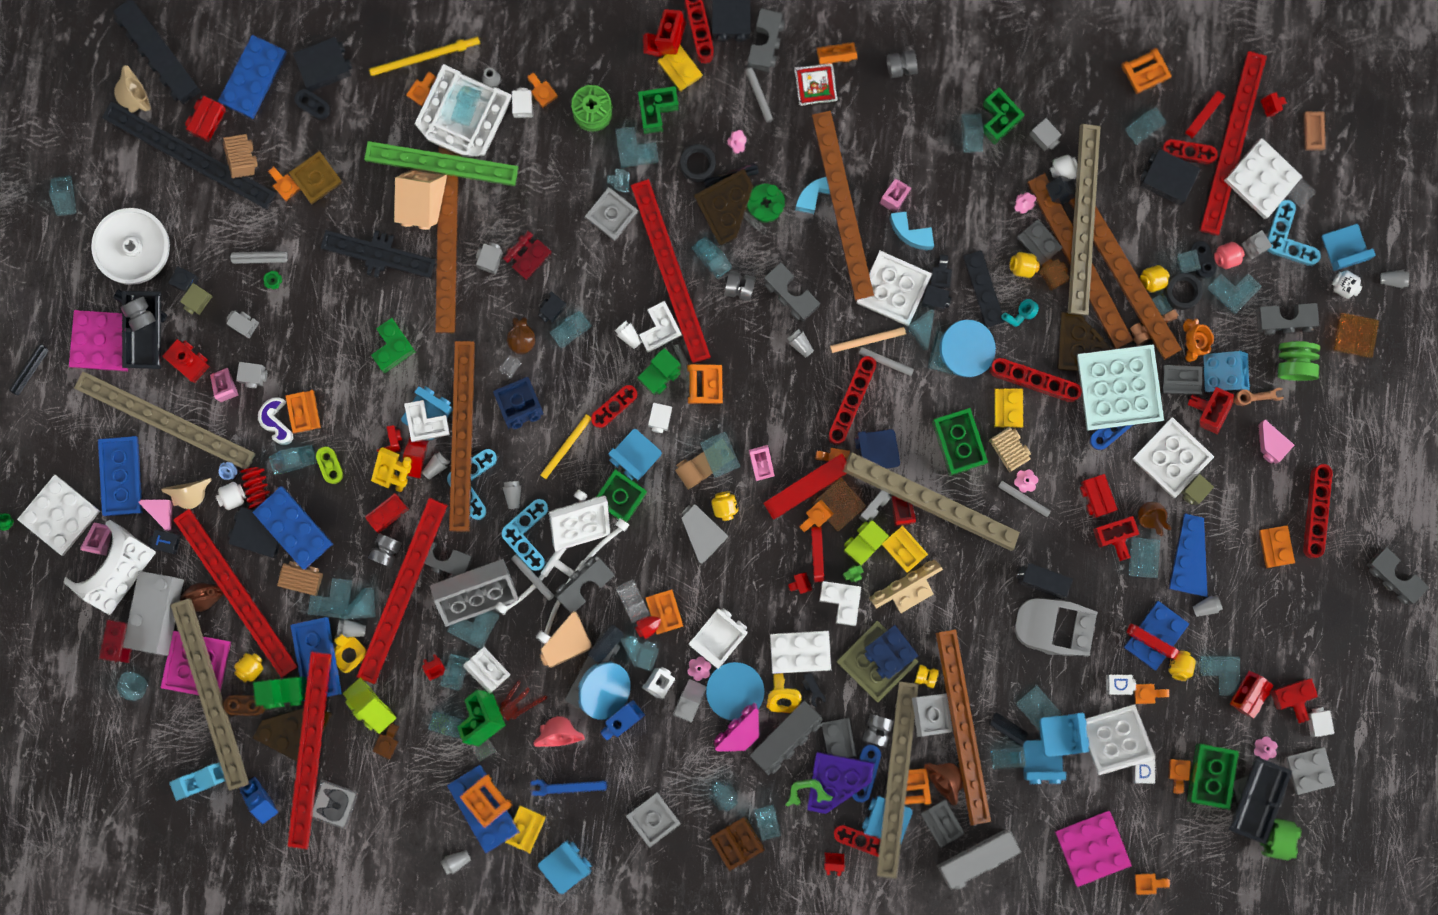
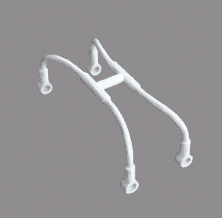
[495,489,629,644]

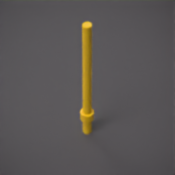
[370,36,480,76]

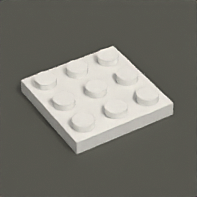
[1224,138,1302,219]
[857,251,932,326]
[1132,417,1214,498]
[17,475,100,556]
[549,496,610,551]
[1086,705,1155,775]

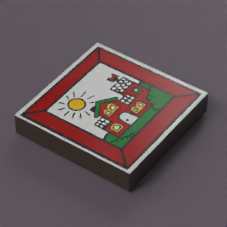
[795,64,837,107]

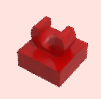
[1260,92,1287,118]
[788,572,812,594]
[422,654,447,681]
[824,853,845,876]

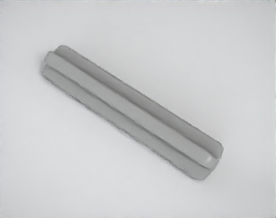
[231,251,288,263]

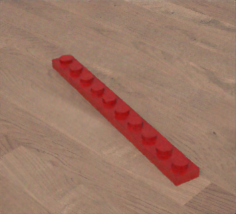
[1199,51,1267,236]
[631,179,711,364]
[357,498,448,684]
[173,509,298,678]
[287,652,332,849]

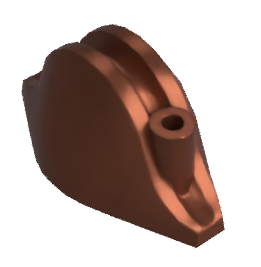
[180,583,224,612]
[924,763,963,805]

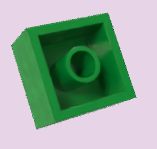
[596,470,647,523]

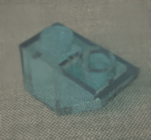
[691,236,733,279]
[269,445,318,475]
[621,635,659,671]

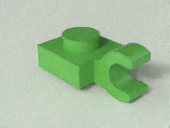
[842,565,864,582]

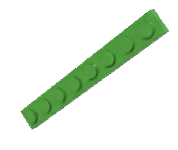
[365,141,519,186]

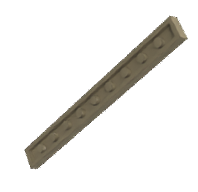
[1068,124,1101,316]
[74,371,256,469]
[843,453,1020,551]
[171,598,249,791]
[877,682,918,879]

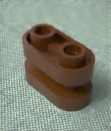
[224,695,266,715]

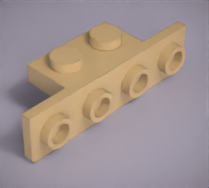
[869,560,943,613]

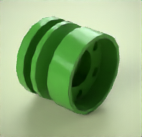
[572,85,612,131]
[1277,341,1320,381]

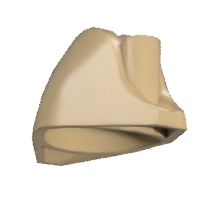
[115,65,151,113]
[161,478,212,509]

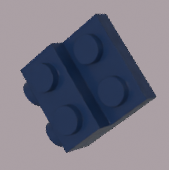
[493,377,544,429]
[864,625,918,680]

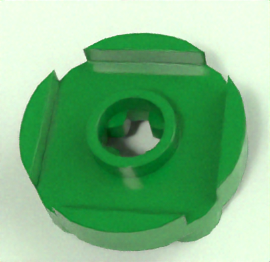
[747,184,785,223]

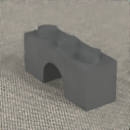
[747,9,785,72]
[764,263,820,322]
[1256,303,1319,335]
[424,542,473,578]
[1366,547,1429,605]
[554,556,615,614]

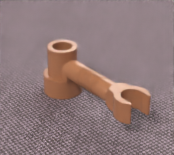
[1130,309,1179,346]
[1234,388,1284,406]

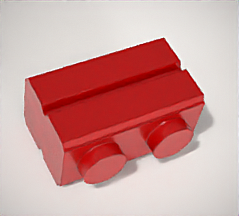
[655,9,686,55]
[185,96,226,142]
[1079,474,1118,518]
[365,493,409,533]
[1230,671,1274,719]

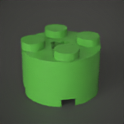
[1260,818,1301,860]

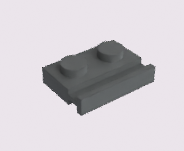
[1016,219,1062,266]
[1162,365,1202,395]
[822,718,856,757]
[920,799,965,848]

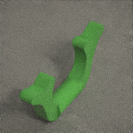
[786,779,832,806]

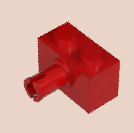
[162,339,210,383]
[1188,387,1234,434]
[1093,516,1139,561]
[1270,678,1318,723]

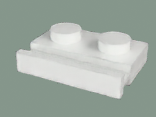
[463,647,510,694]

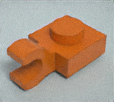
[406,72,436,107]
[528,72,558,108]
[268,167,301,201]
[815,448,850,461]
[799,499,834,532]
[1134,684,1169,704]
[1168,759,1191,794]
[1135,874,1170,895]

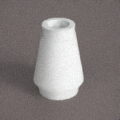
[615,321,642,349]

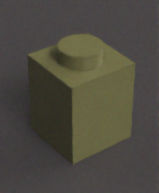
[180,283,213,315]
[1181,474,1214,506]

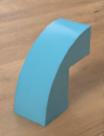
[795,177,830,214]
[890,212,934,250]
[170,762,226,801]

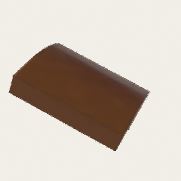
[710,816,765,871]

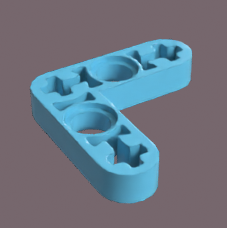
[1267,200,1321,266]
[447,449,497,520]
[502,499,548,571]

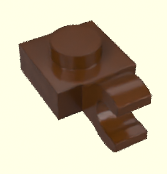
[372,723,399,759]

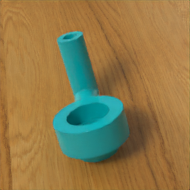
[1002,299,1039,327]

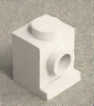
[642,667,675,698]

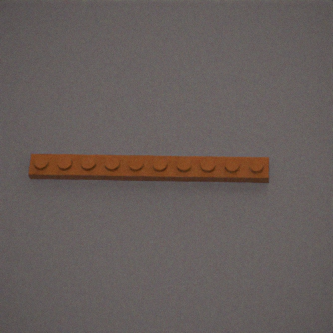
[812,111,874,301]
[436,146,459,333]
[1027,173,1133,349]
[1069,198,1182,360]
[449,341,475,532]
[936,630,991,825]

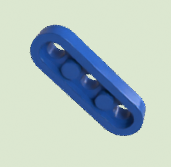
[1090,425,1133,450]
[852,745,881,802]

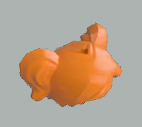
[1183,318,1214,362]

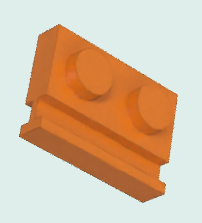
[285,390,321,434]
[1259,525,1295,568]
[645,590,683,635]

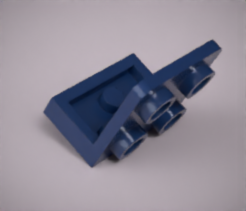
[854,429,900,469]

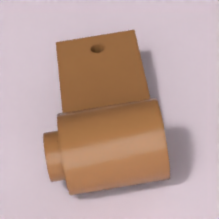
[675,439,736,490]

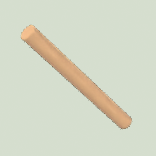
[830,327,906,353]

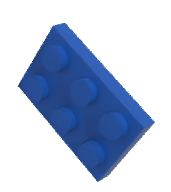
[1123,601,1189,670]

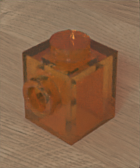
[1040,259,1070,291]

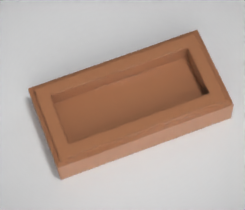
[1304,112,1325,150]

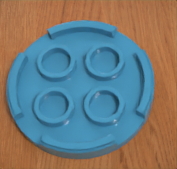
[939,320,996,377]
[578,661,630,719]
[706,662,764,720]

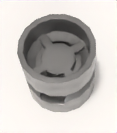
[887,50,918,78]
[724,271,756,301]
[121,296,156,332]
[368,534,402,568]
[862,714,894,747]

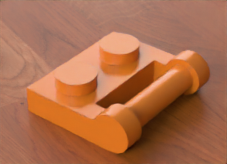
[1122,48,1171,94]
[687,364,723,404]
[905,769,931,805]
[460,774,512,828]

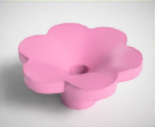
[727,130,746,154]
[1014,192,1036,214]
[1014,469,1038,493]
[688,657,711,681]
[1254,736,1277,760]

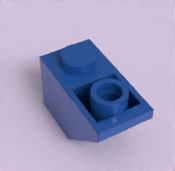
[239,777,278,824]

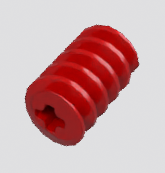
[240,467,270,509]

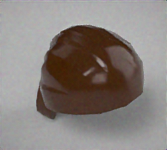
[507,317,536,354]
[1138,501,1171,536]

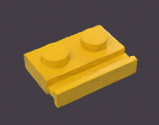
[658,45,702,92]
[994,389,1023,428]
[881,526,928,573]
[506,805,546,853]

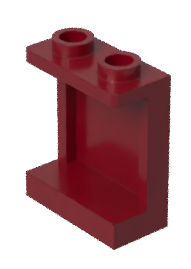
[99,620,132,663]

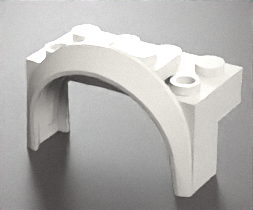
[64,520,156,615]

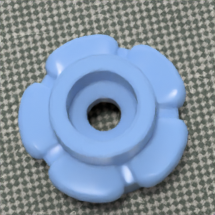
[219,462,237,480]

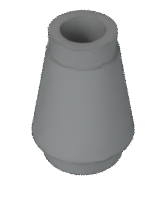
[482,68,501,88]
[1380,270,1409,288]
[787,329,814,358]
[422,451,450,480]
[502,481,522,509]
[1192,595,1223,617]
[337,618,366,637]
[441,850,471,875]

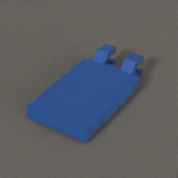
[531,779,607,796]

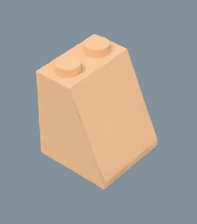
[394,170,447,229]
[540,612,593,668]

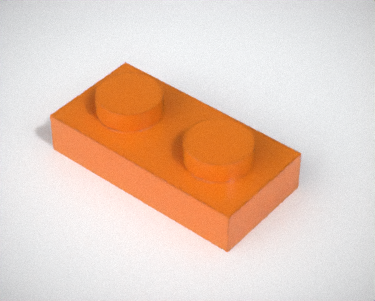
[817,43,857,64]

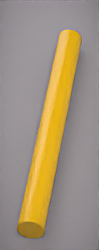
[540,414,591,479]

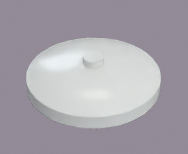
[91,208,170,285]

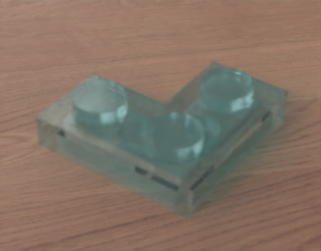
[616,127,659,168]
[1207,274,1262,314]
[308,578,352,619]
[447,611,500,649]
[1200,656,1240,696]

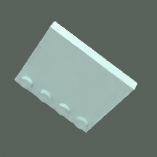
[1077,345,1164,431]

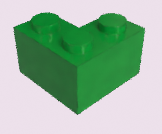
[638,86,679,134]
[982,88,1025,145]
[371,318,416,374]
[637,348,681,396]
[253,677,307,709]
[457,689,505,746]

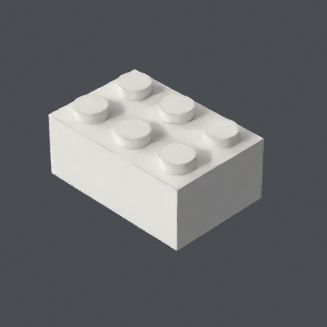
[770,631,831,674]

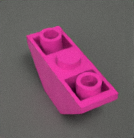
[714,702,759,751]

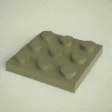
[836,621,919,703]

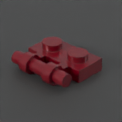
[502,231,552,280]

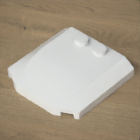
[415,64,512,157]

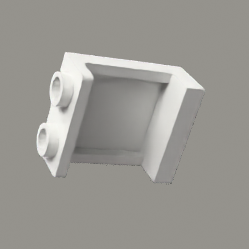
[688,608,748,669]

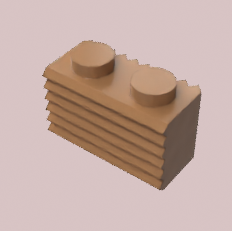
[223,134,257,178]
[277,561,323,596]

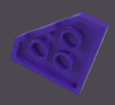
[807,752,875,814]

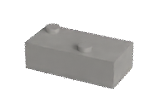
[430,559,519,627]
[123,571,184,656]
[937,829,1021,890]

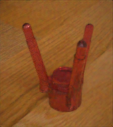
[499,681,547,721]

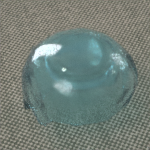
[117,672,148,701]

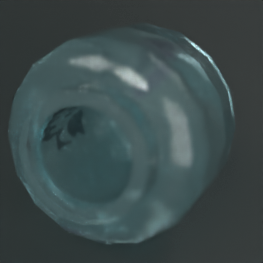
[710,782,738,812]

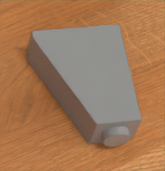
[682,505,728,565]
[673,679,707,722]

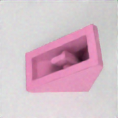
[880,178,911,213]
[210,368,239,402]
[748,445,775,481]
[139,500,173,531]
[81,523,112,556]

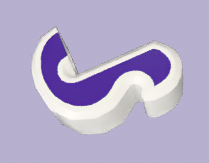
[258,397,293,445]

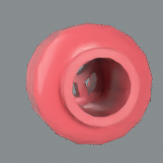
[1214,242,1244,269]

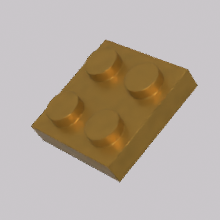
[289,151,343,204]

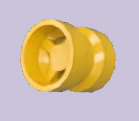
[914,665,939,688]

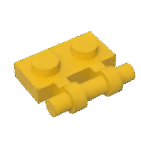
[371,447,412,492]

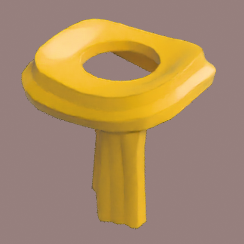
[334,635,367,673]
[767,673,801,713]

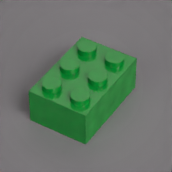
[932,408,988,476]
[1187,744,1239,809]

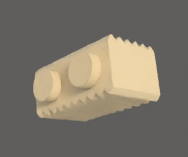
[989,427,1031,473]

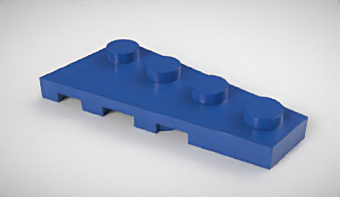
[1169,514,1208,597]

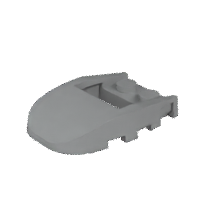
[1015,598,1098,657]

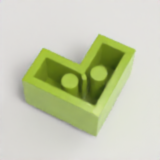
[844,521,889,566]
[343,678,396,734]

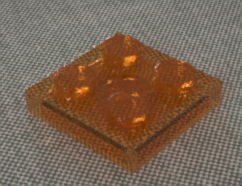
[1333,313,1379,358]
[812,478,866,532]

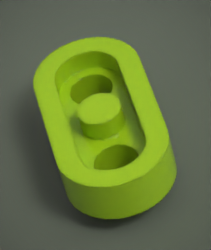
[316,447,343,484]

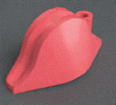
[534,716,585,747]

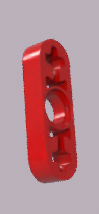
[1185,91,1225,139]
[1162,139,1218,164]
[591,385,637,428]
[811,526,824,582]
[1126,624,1180,660]
[833,825,881,857]

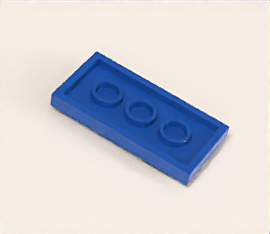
[218,35,287,119]
[98,436,142,516]
[253,486,333,570]
[291,617,342,701]
[447,765,520,853]

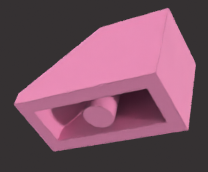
[1259,420,1294,464]

